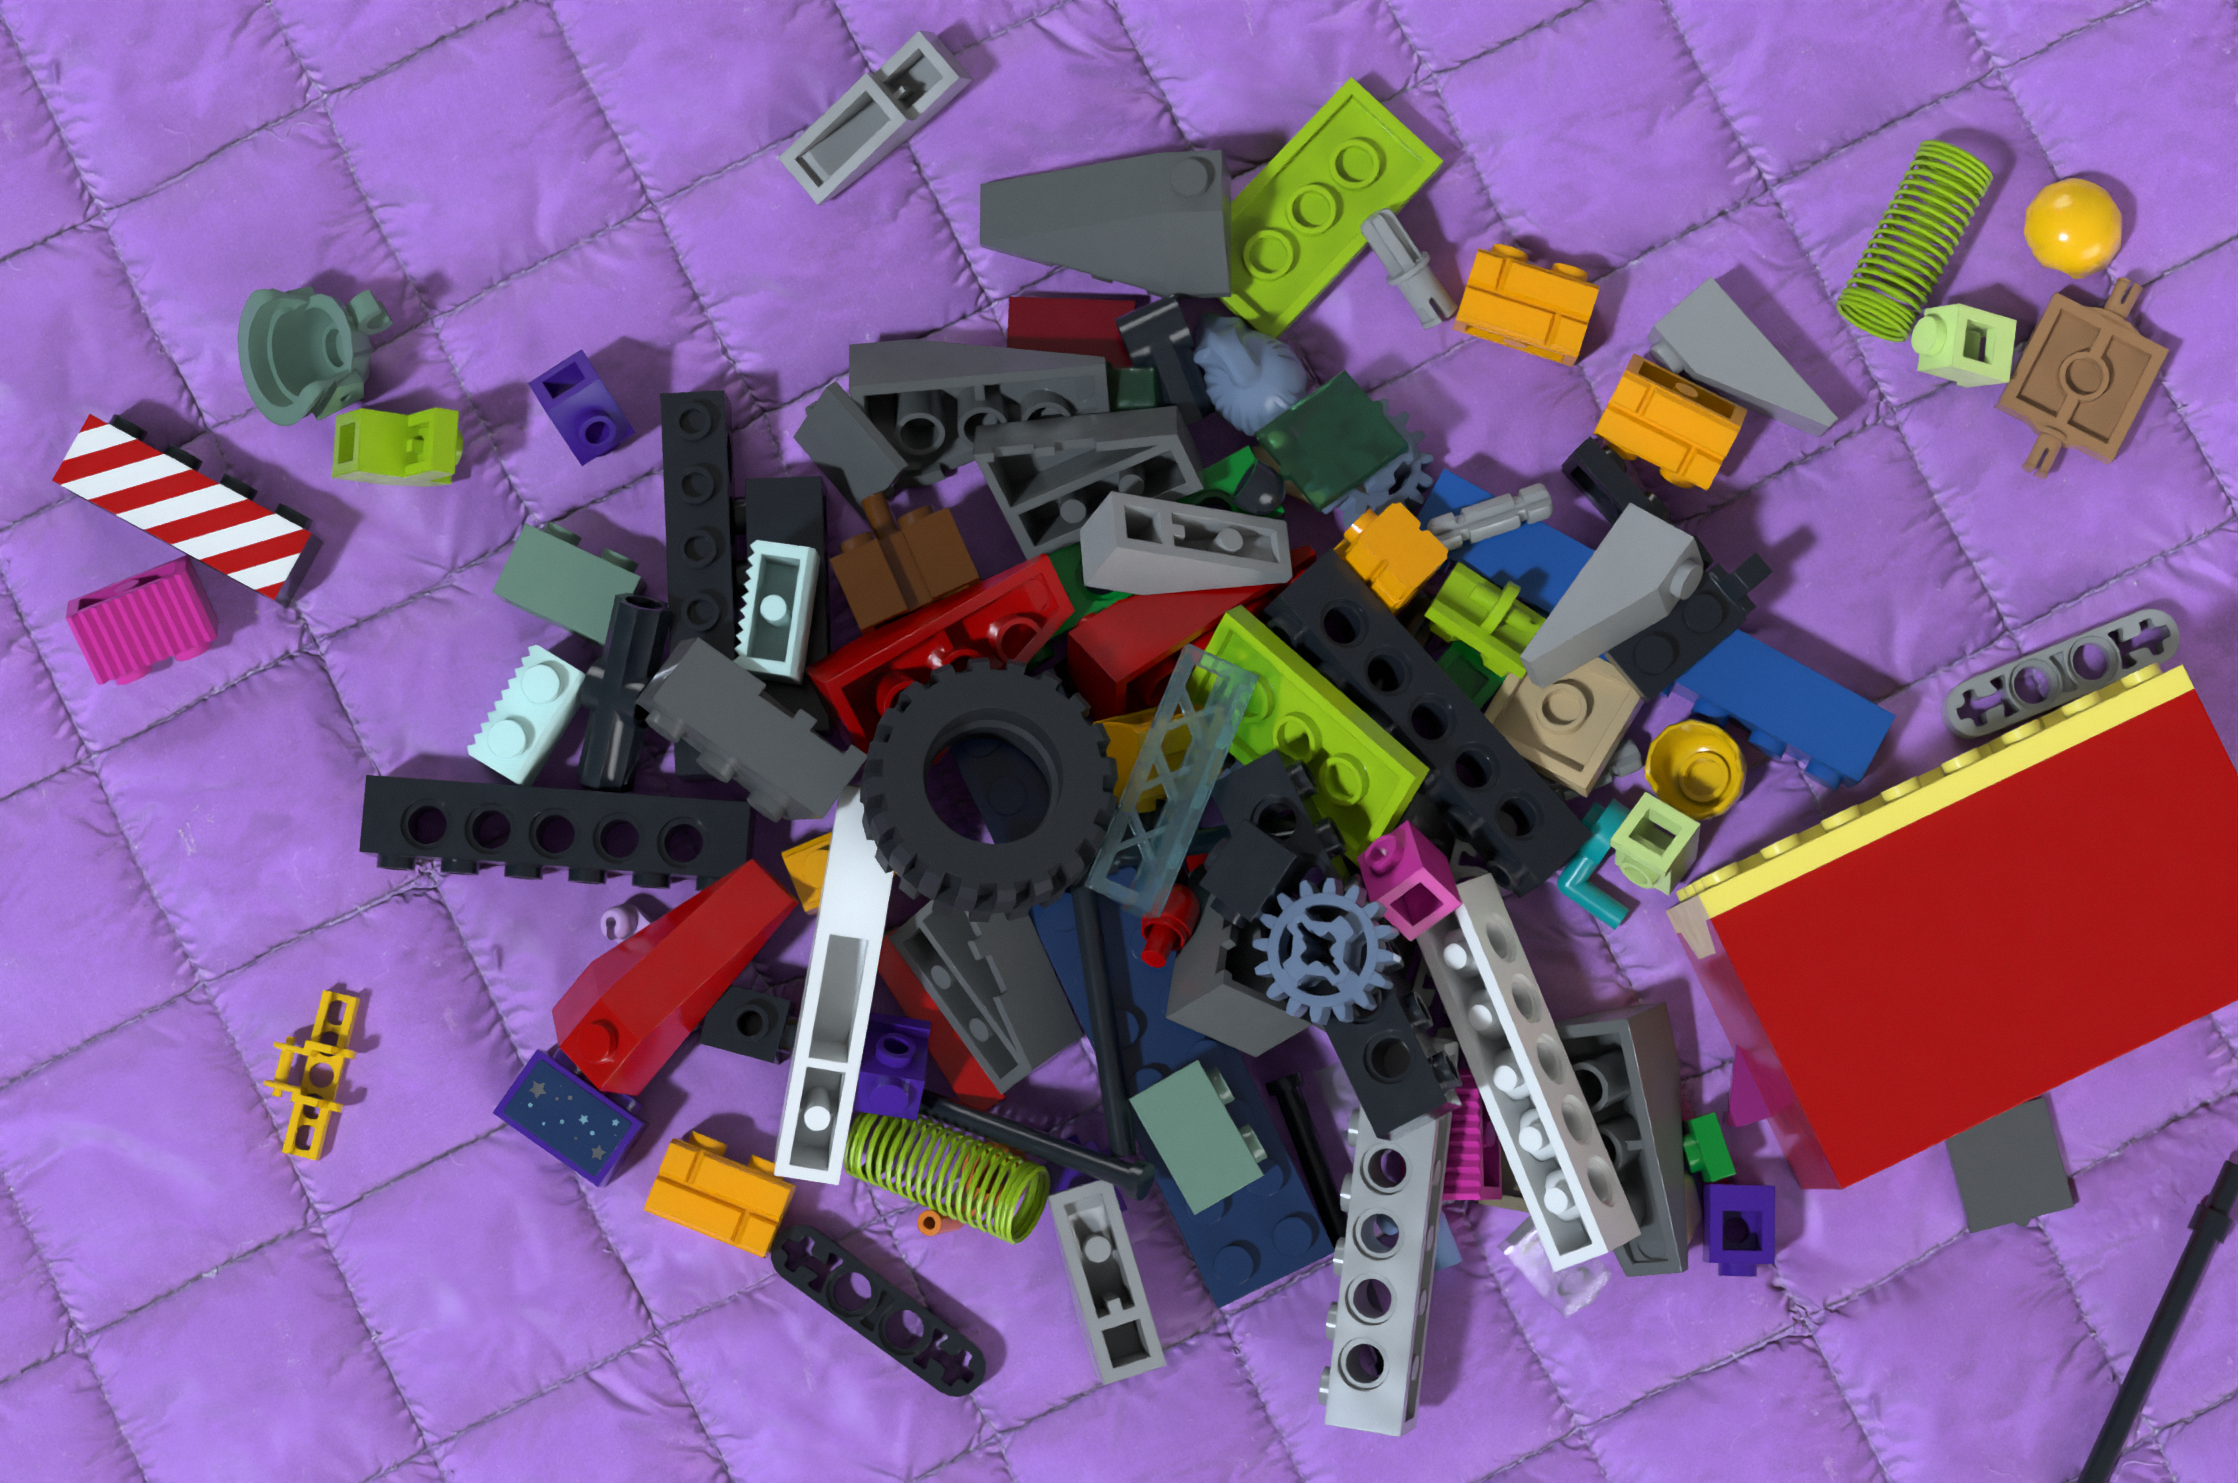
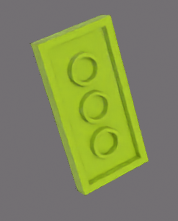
[1216,77,1444,339]
[1177,605,1430,868]

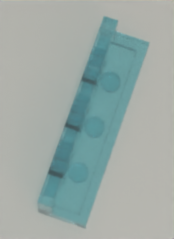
[1084,644,1259,918]

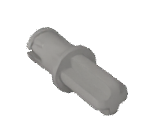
[1360,207,1458,329]

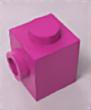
[1357,820,1462,942]

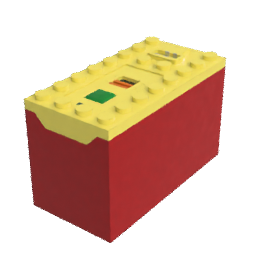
[1666,662,2238,1190]

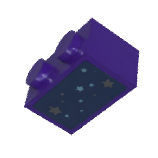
[493,1047,650,1187]

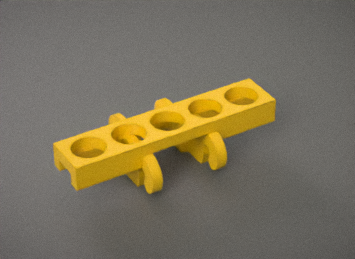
[263,990,360,1161]

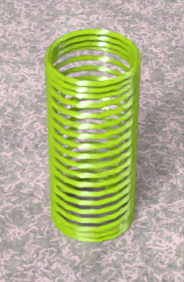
[1835,139,1994,342]
[843,1112,1050,1245]

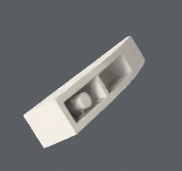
[774,783,894,1185]

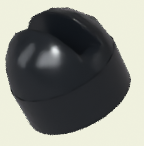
[1230,458,1286,516]

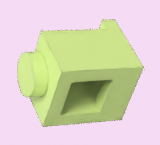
[1911,304,2017,388]
[1610,792,1700,896]

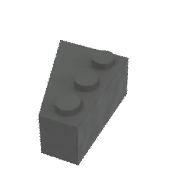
[973,406,1204,560]
[636,637,867,822]
[1165,863,1313,1057]
[889,900,1083,1095]

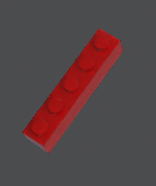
[877,928,1007,1111]

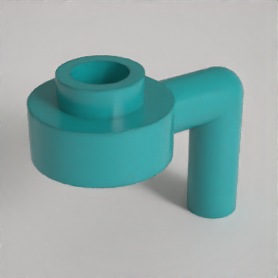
[1557,798,1631,930]

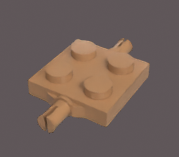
[1994,277,2169,479]

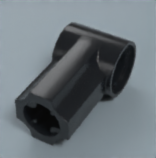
[1114,294,1215,426]

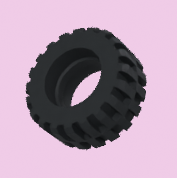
[860,657,1118,923]

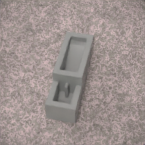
[778,30,974,205]

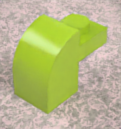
[332,407,463,487]

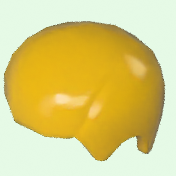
[2023,178,2122,279]
[1644,719,1747,821]

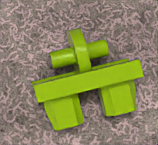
[1424,562,1546,679]

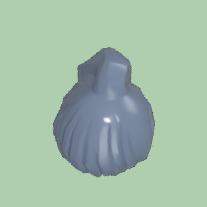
[1193,312,1308,436]

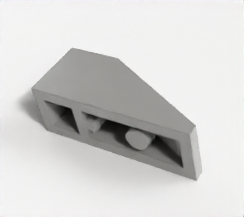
[1646,276,1839,437]
[1080,491,1293,595]
[1520,503,1704,689]
[1047,1179,1167,1385]

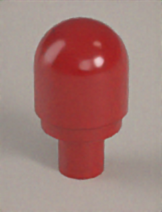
[1141,883,1200,968]

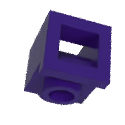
[852,1012,931,1120]
[1702,1184,1775,1277]

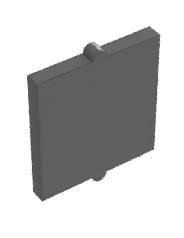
[793,381,908,520]
[1945,1098,2074,1233]

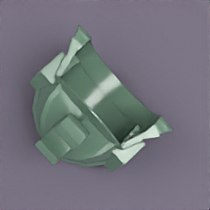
[238,286,394,426]

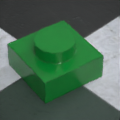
[1436,640,1506,710]
[1682,1112,1736,1182]

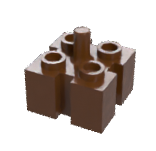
[829,492,981,635]

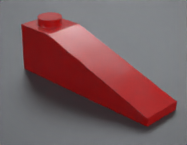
[1068,545,1316,722]
[804,553,1075,770]
[552,859,799,1096]

